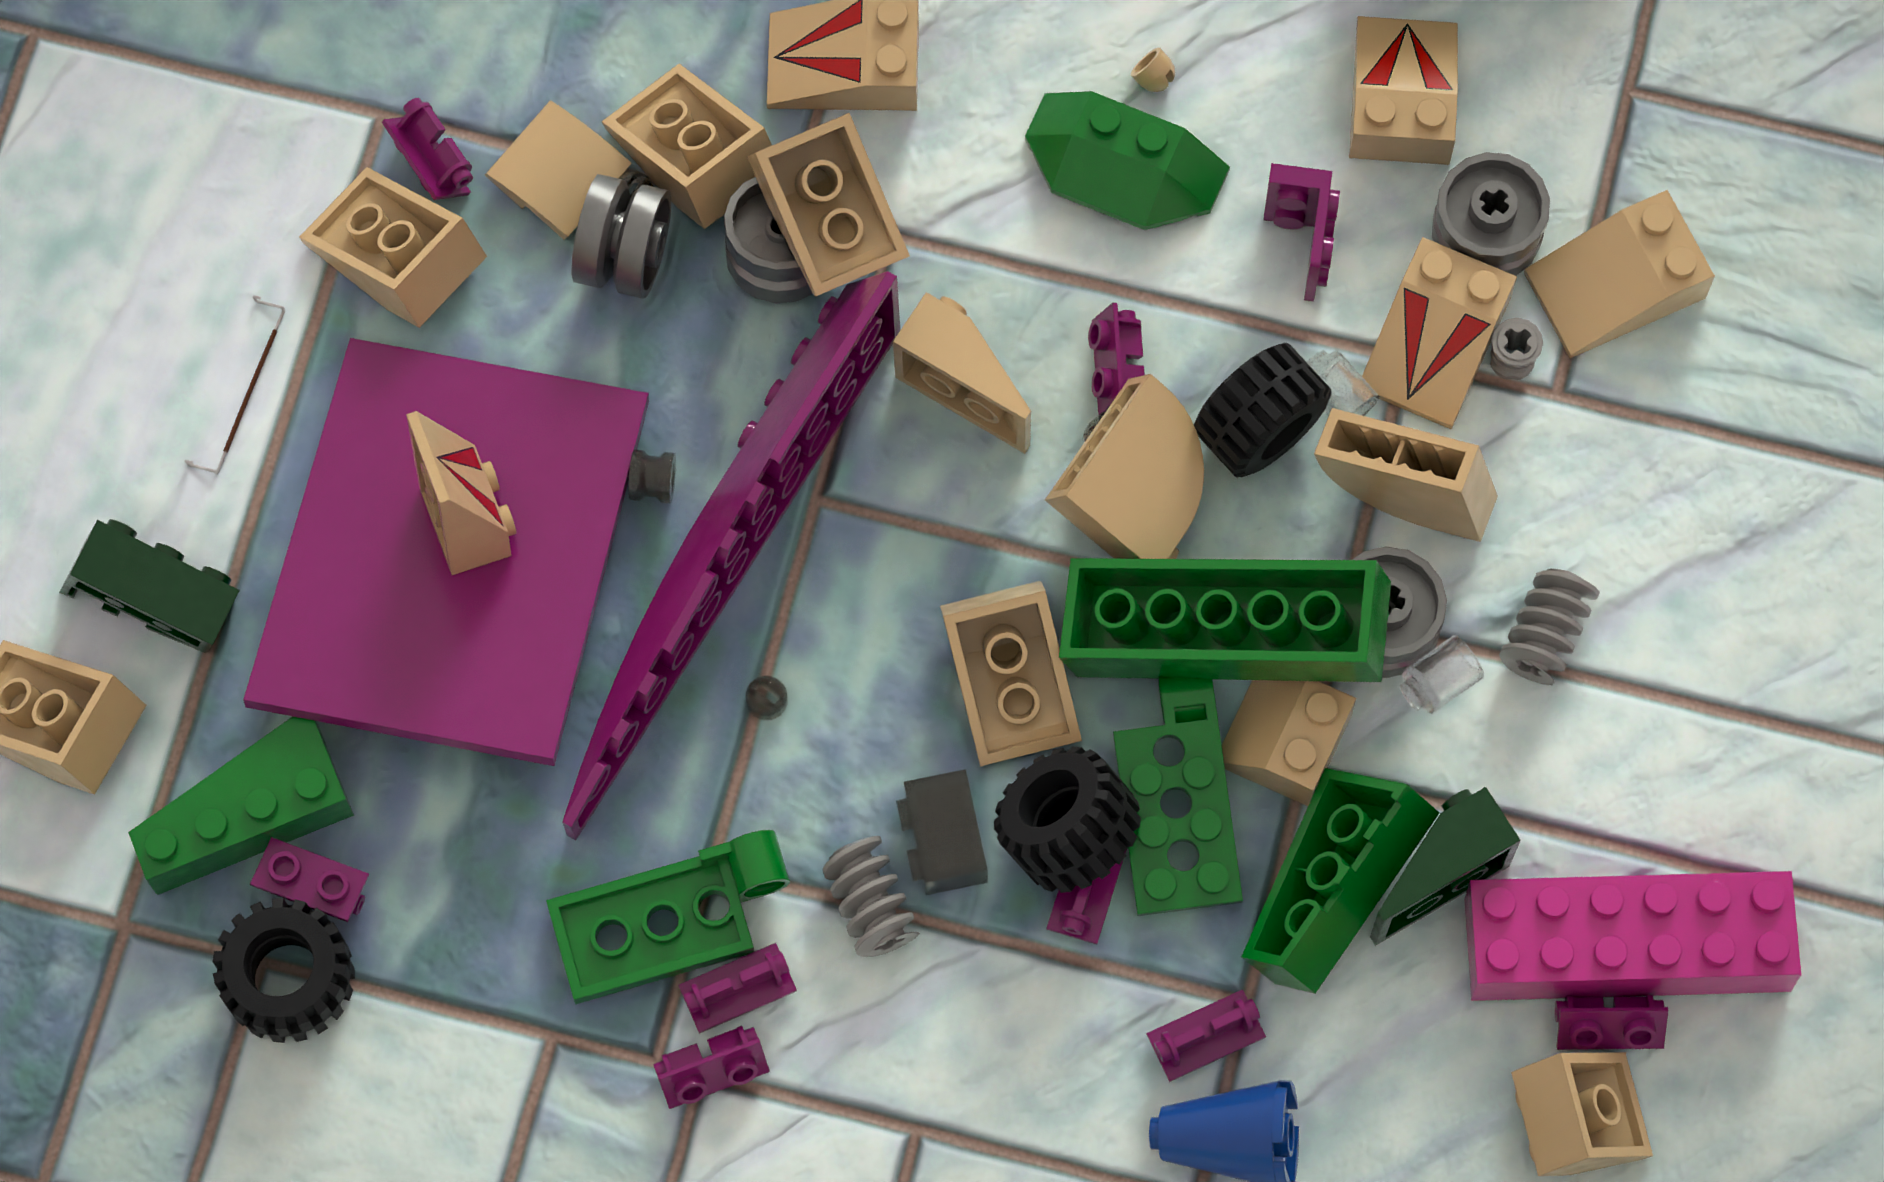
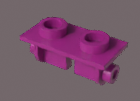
[381,98,473,200]
[1088,302,1145,416]
[250,837,369,922]
[1046,849,1127,945]
[678,943,797,1034]
[1146,989,1266,1082]
[1555,995,1668,1050]
[653,1025,770,1109]

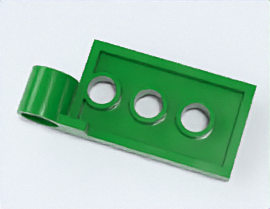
[1113,677,1243,916]
[546,830,790,1005]

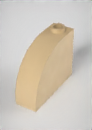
[1045,374,1204,559]
[1314,408,1498,542]

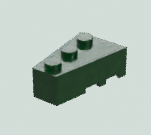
[59,519,240,653]

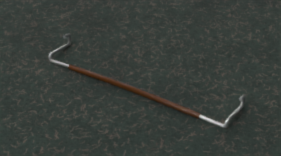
[185,295,285,474]

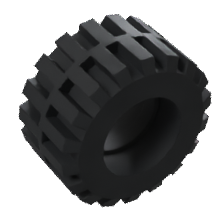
[1194,343,1332,478]
[994,746,1141,893]
[212,898,355,1043]

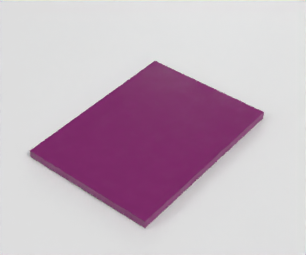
[243,338,649,766]

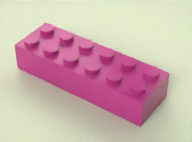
[1464,871,1801,1001]

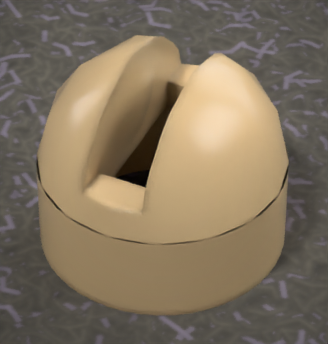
[1131,47,1175,92]

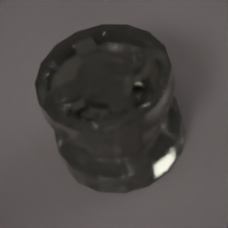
[628,449,676,504]

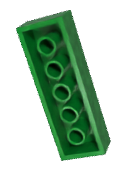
[1059,558,1391,682]

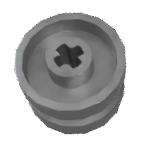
[1432,152,1550,276]
[571,174,672,298]
[724,177,813,303]
[1352,547,1447,678]

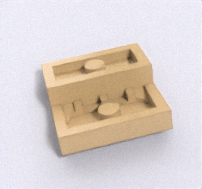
[485,100,632,240]

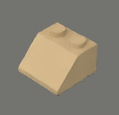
[1222,680,1356,806]
[1511,1052,1653,1176]

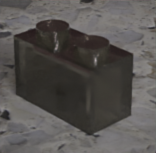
[896,769,988,895]

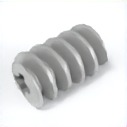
[1499,568,1600,685]
[822,836,920,957]

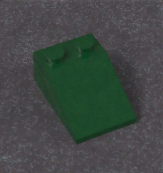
[1370,787,1521,946]

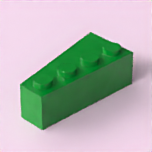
[128,716,354,895]
[1241,768,1440,994]

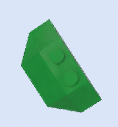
[1025,91,1230,230]

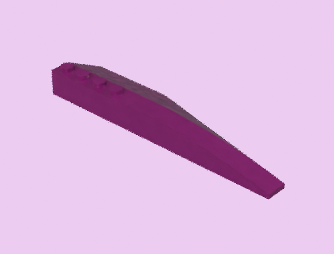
[562,271,900,840]

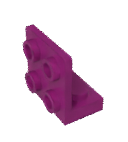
[1263,163,1340,302]

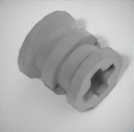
[1490,318,1543,380]

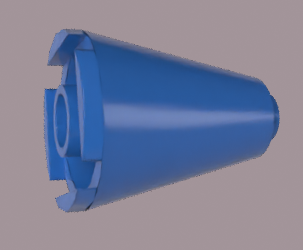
[1149,1080,1299,1182]

